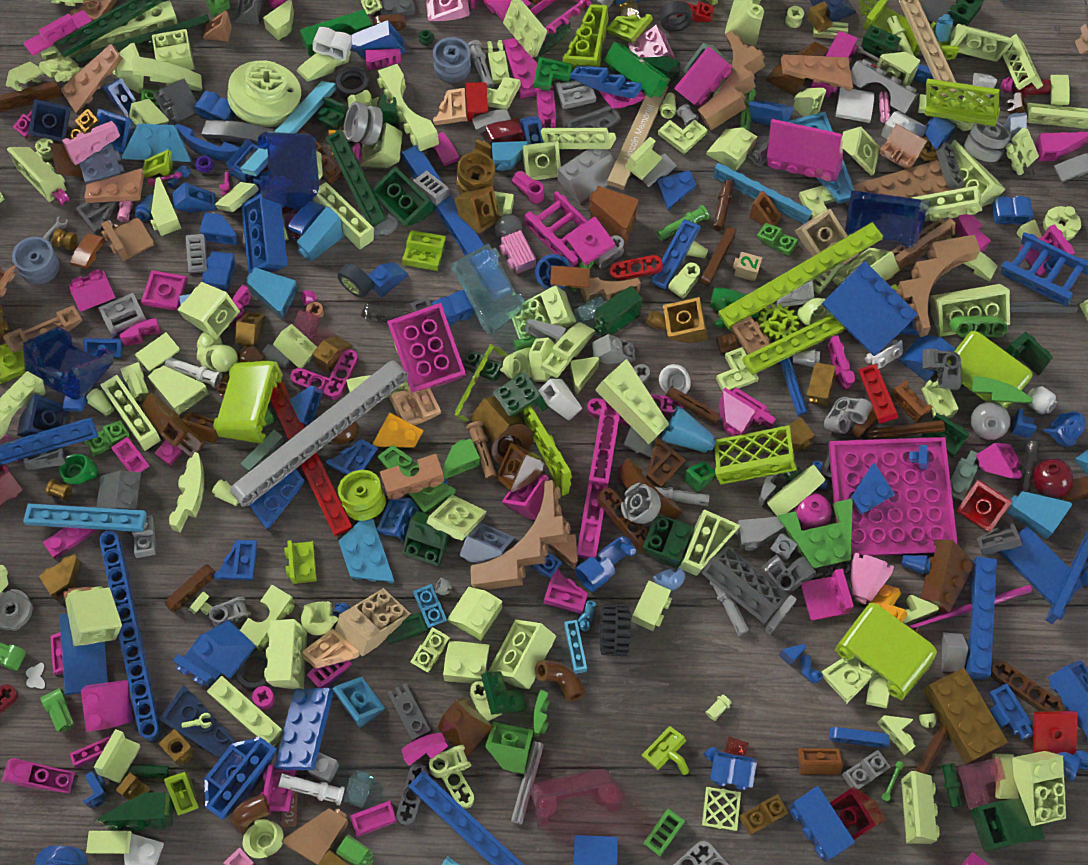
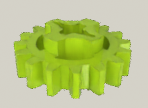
[758,303,799,341]

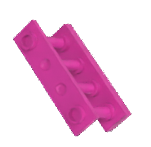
[524,191,587,267]

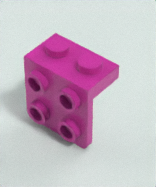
[1019,224,1075,276]

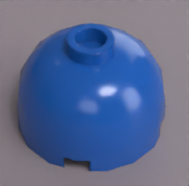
[535,254,571,290]

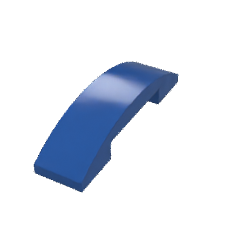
[176,124,239,161]

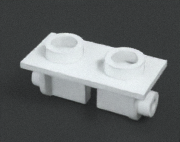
[865,340,903,369]

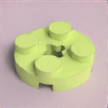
[1043,206,1081,240]

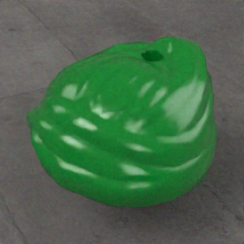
[59,454,98,485]

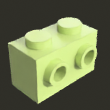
[631,581,672,631]

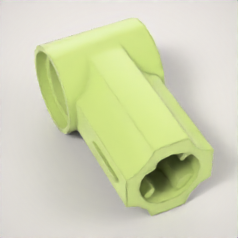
[120,362,149,401]

